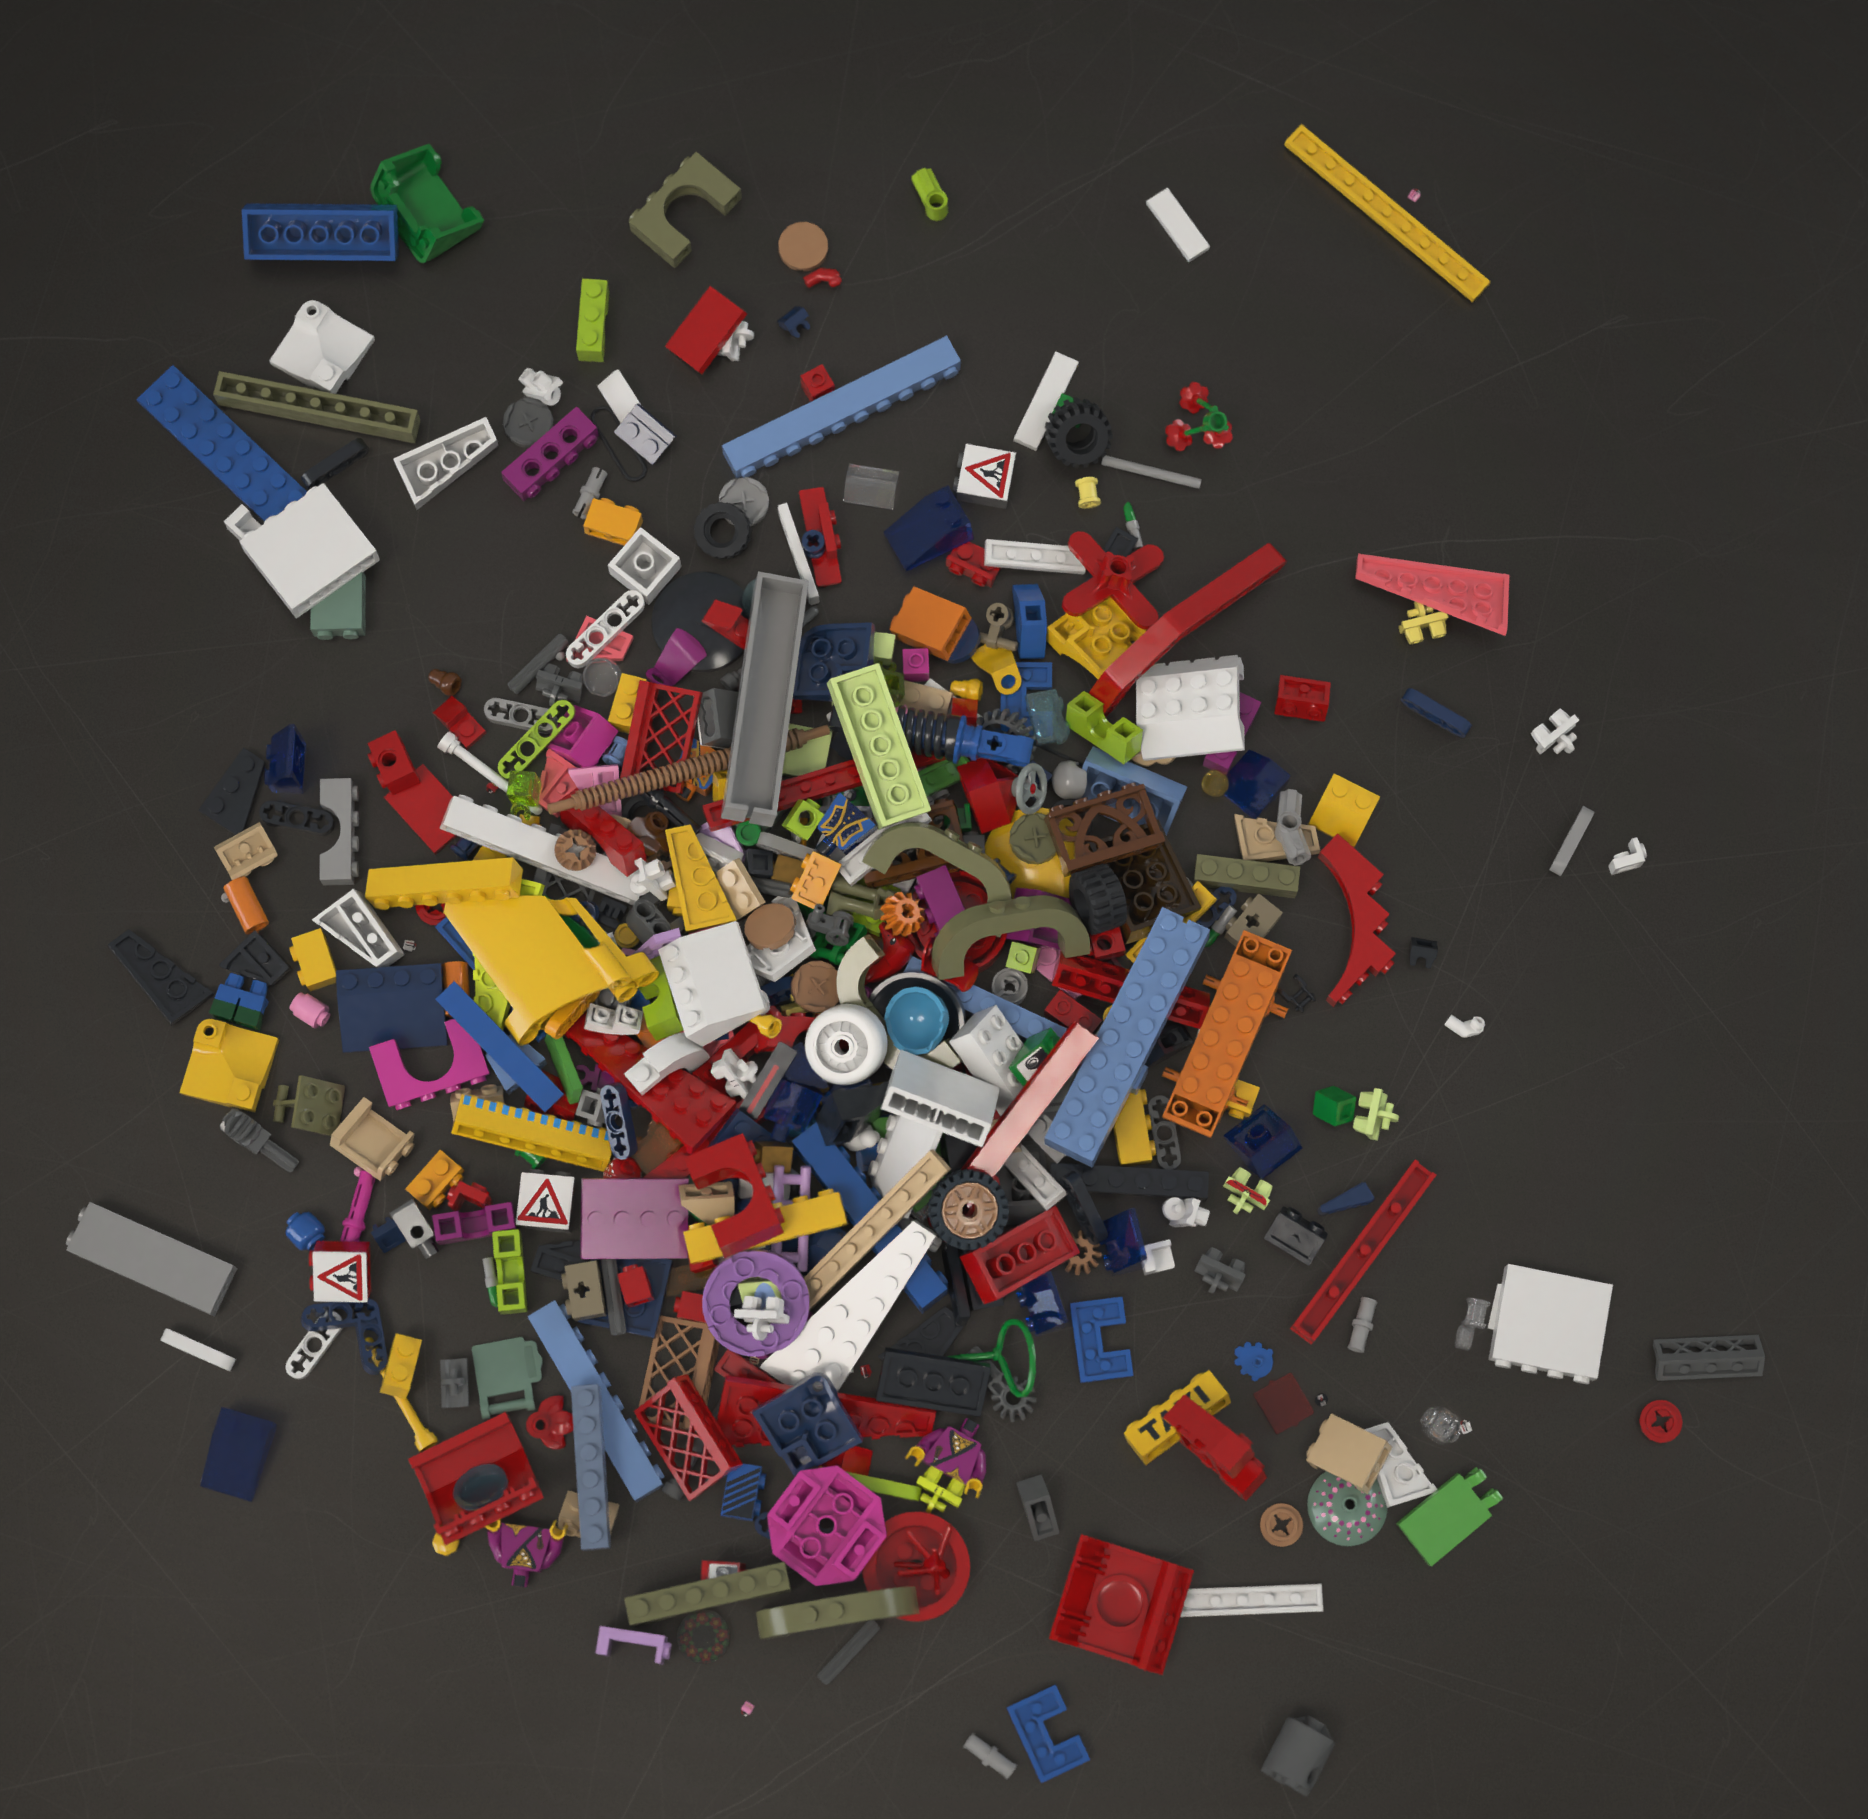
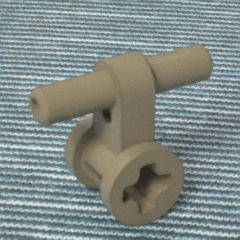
[980,603,1019,652]

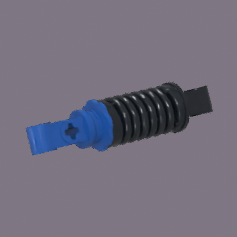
[828,703,1034,767]

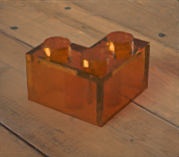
[631,1120,684,1176]

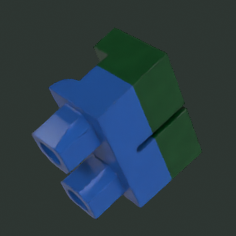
[209,973,269,1031]

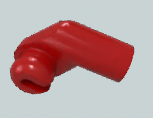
[803,268,842,288]

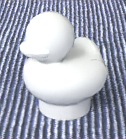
[843,1125,880,1151]

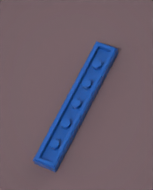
[435,981,564,1113]

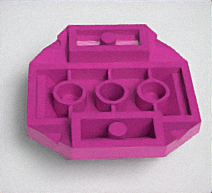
[767,1466,887,1586]

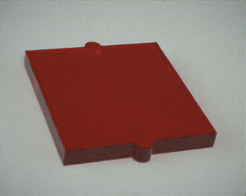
[1253,1372,1315,1435]

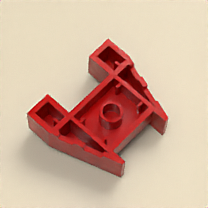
[1163,1394,1267,1501]

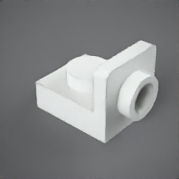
[1608,837,1647,875]

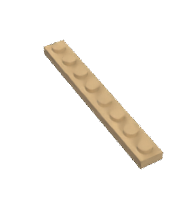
[804,1149,951,1311]

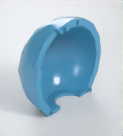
[884,987,949,1055]

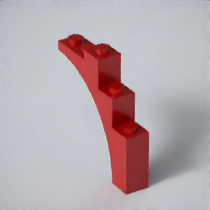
[1318,833,1396,1007]

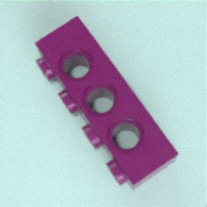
[501,406,599,501]

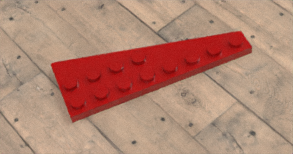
[556,1010,736,1154]
[716,1375,936,1447]

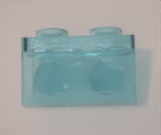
[1025,689,1070,746]

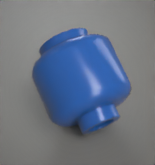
[285,1212,325,1251]

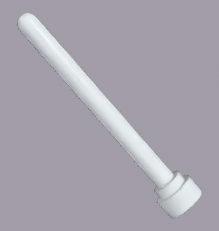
[437,731,542,815]

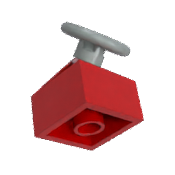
[956,758,1047,834]

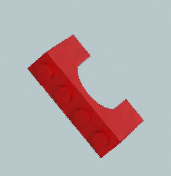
[684,1133,785,1258]

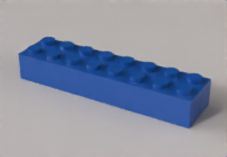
[792,1122,948,1314]

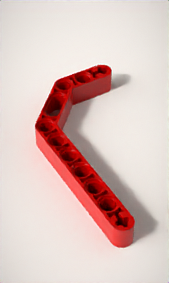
[1088,543,1287,718]

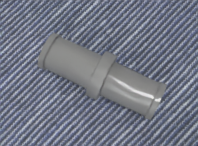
[572,467,608,519]
[1347,1297,1378,1353]
[963,1733,1017,1779]

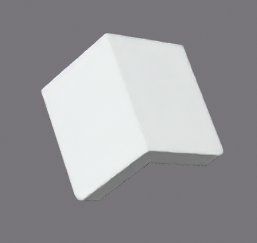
[224,504,261,540]
[1138,1240,1175,1275]

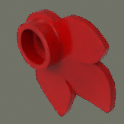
[526,1395,574,1449]

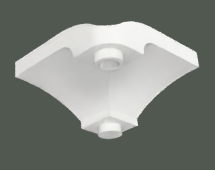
[270,300,375,394]

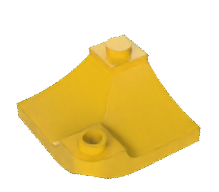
[1046,597,1146,679]
[179,1019,279,1113]

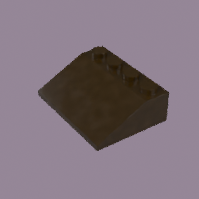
[1088,819,1201,944]

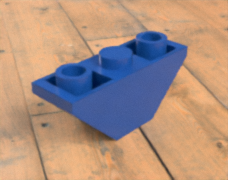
[1012,584,1047,659]

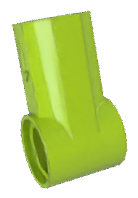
[911,168,948,221]

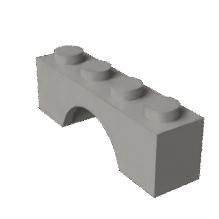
[320,778,359,885]

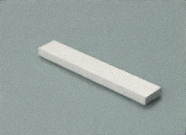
[1180,1584,1323,1617]

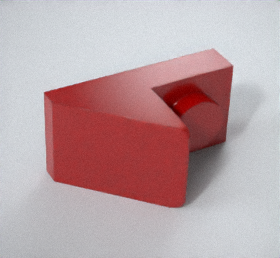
[702,599,749,650]
[433,696,486,750]

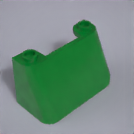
[371,144,484,263]

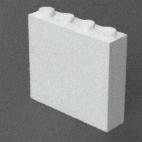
[239,483,380,619]
[881,1050,1000,1147]
[1489,1264,1613,1384]

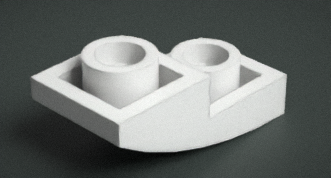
[584,1003,643,1035]

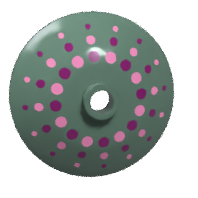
[1307,1471,1388,1546]

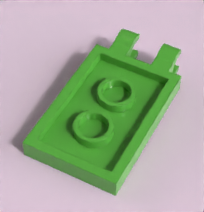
[1396,1467,1503,1566]

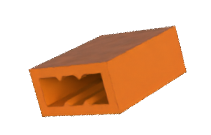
[889,586,972,661]

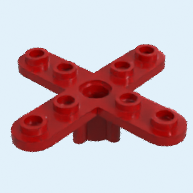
[1062,531,1164,630]

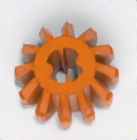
[880,892,925,937]

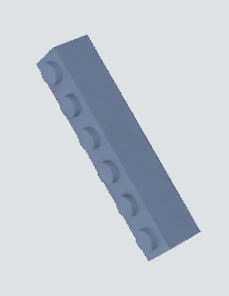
[571,1384,611,1551]

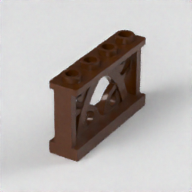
[1044,782,1166,877]
[853,799,964,889]

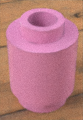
[290,992,330,1028]

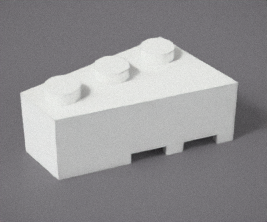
[312,889,405,968]

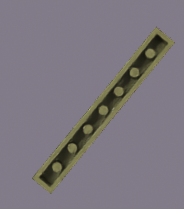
[213,371,421,443]

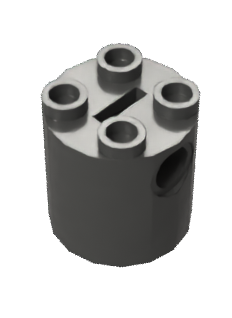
[1261,1715,1336,1797]

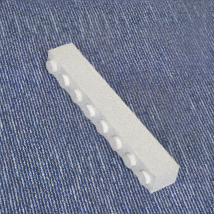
[439,795,640,905]

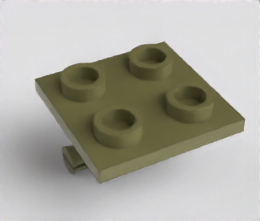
[273,1075,345,1136]

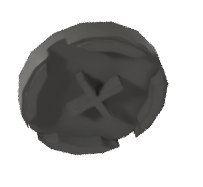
[503,397,554,448]

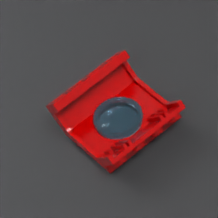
[408,1412,544,1546]

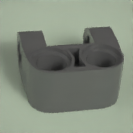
[626,891,688,944]

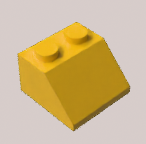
[1308,774,1380,848]

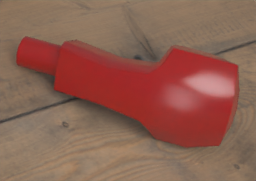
[865,922,915,985]

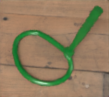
[945,1319,1036,1398]

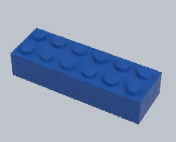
[242,204,399,261]

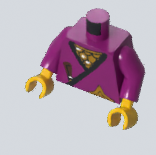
[905,1418,987,1498]
[485,1519,569,1587]

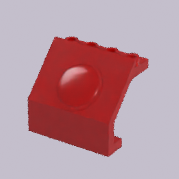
[1049,1534,1194,1675]

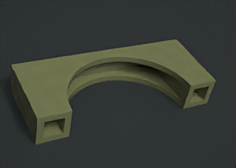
[624,1562,792,1627]

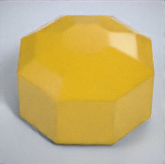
[432,1533,460,1556]

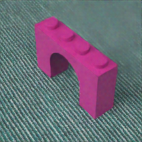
[369,1019,490,1111]

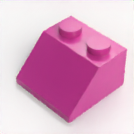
[546,705,618,768]

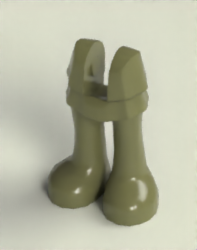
[826,873,895,921]

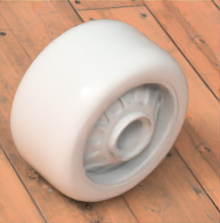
[805,1004,888,1085]

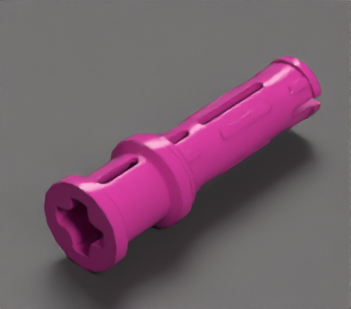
[340,1170,376,1242]

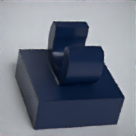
[777,306,810,338]
[371,1217,406,1253]

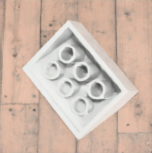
[658,921,767,1047]
[868,1114,942,1218]

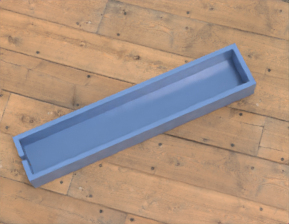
[1045,907,1210,1167]

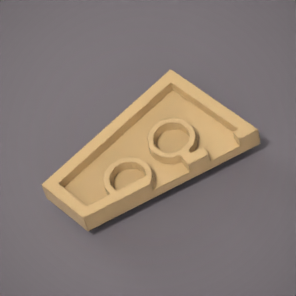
[1234,814,1320,862]

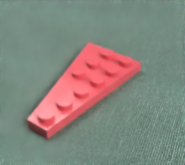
[1355,554,1509,636]

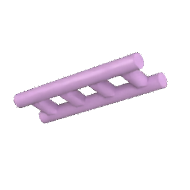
[771,1165,811,1272]

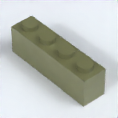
[1192,854,1300,898]

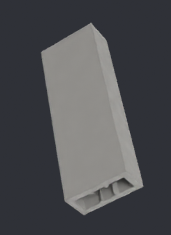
[66,1202,237,1317]

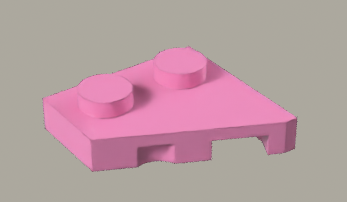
[568,764,622,816]

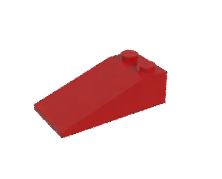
[960,1206,1080,1304]

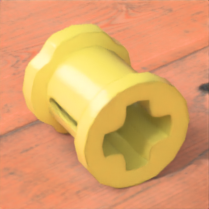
[1075,477,1101,508]

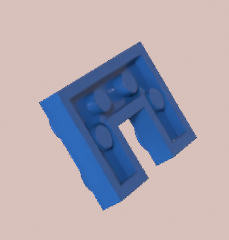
[1000,662,1052,739]
[1070,1297,1134,1383]
[1007,1685,1090,1783]

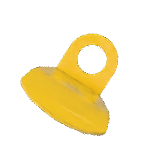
[971,644,1021,695]

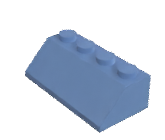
[1082,746,1187,836]

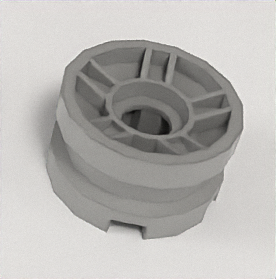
[991,968,1028,1005]

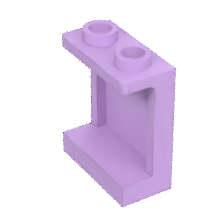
[596,1626,672,1665]

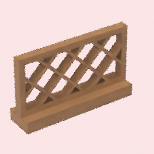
[636,1316,720,1432]

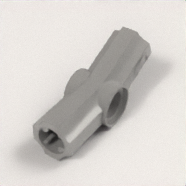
[1274,789,1311,866]

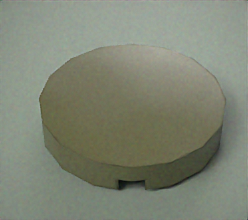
[1009,813,1057,864]

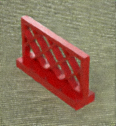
[620,680,703,794]
[634,1374,743,1501]

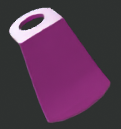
[646,628,707,686]

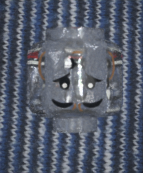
[1420,1405,1461,1445]

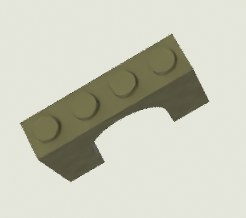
[629,152,742,268]

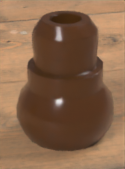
[428,669,462,696]

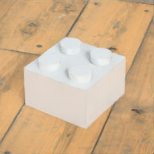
[608,527,681,605]

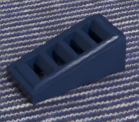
[1317,1182,1375,1216]

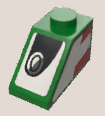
[1009,1027,1060,1086]

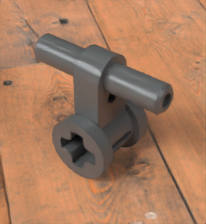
[806,904,854,946]

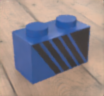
[721,1464,766,1522]

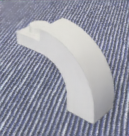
[624,1032,710,1096]

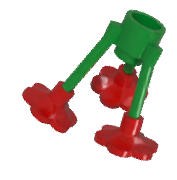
[1165,381,1233,451]

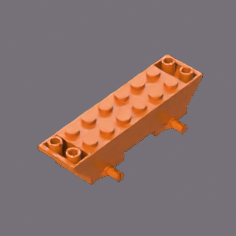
[1162,930,1292,1138]

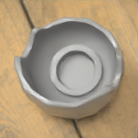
[1052,760,1087,800]

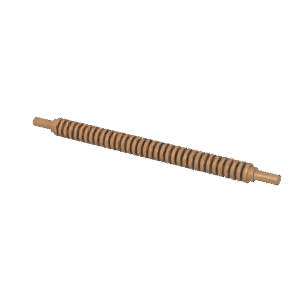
[547,725,830,814]

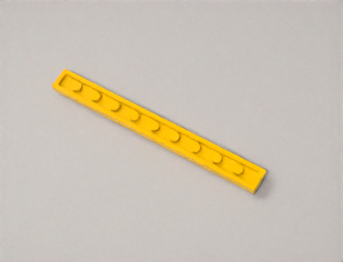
[1284,124,1490,302]

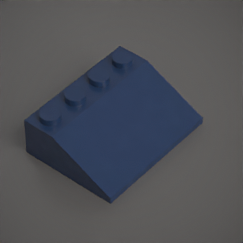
[336,963,448,1053]

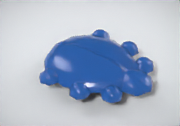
[1235,1342,1273,1381]

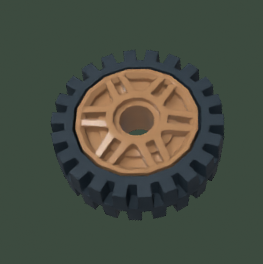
[928,1169,1009,1250]

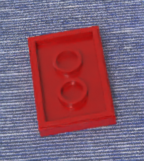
[665,286,747,374]
[384,764,457,855]

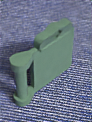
[472,1337,543,1420]

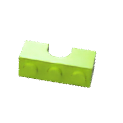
[576,279,609,362]
[1065,691,1143,764]
[639,956,684,1041]
[492,1229,528,1315]

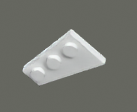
[1364,1422,1437,1508]

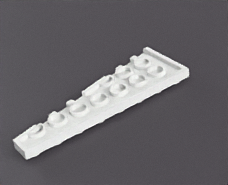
[760,1220,937,1392]

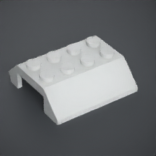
[1136,655,1245,761]

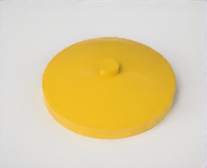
[985,808,1085,899]

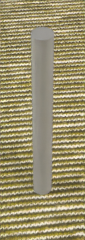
[1101,455,1202,489]

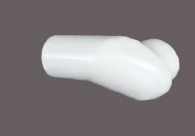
[1444,1014,1485,1038]

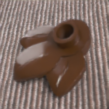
[627,811,670,856]

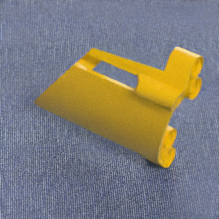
[444,895,659,1046]

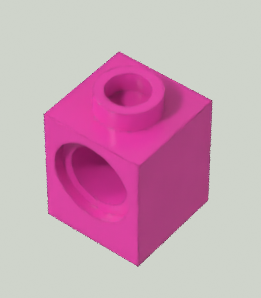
[902,648,929,682]

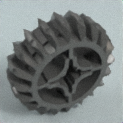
[976,708,1037,775]

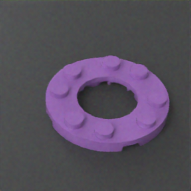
[702,1249,809,1357]

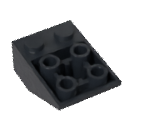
[816,1081,889,1146]

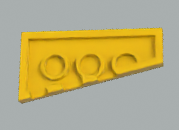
[665,824,737,932]

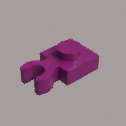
[576,1064,615,1095]

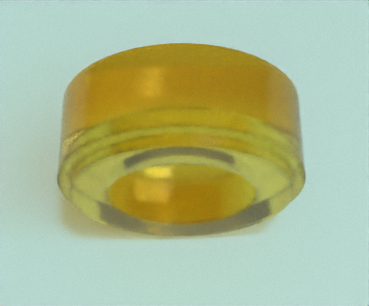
[1202,770,1229,797]

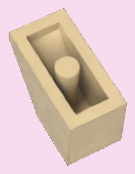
[679,1182,734,1225]

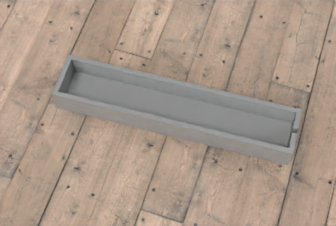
[721,571,809,827]

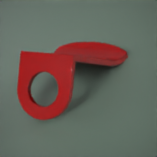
[921,937,979,992]

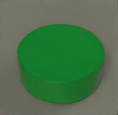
[736,821,763,846]

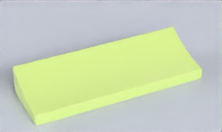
[827,663,931,830]

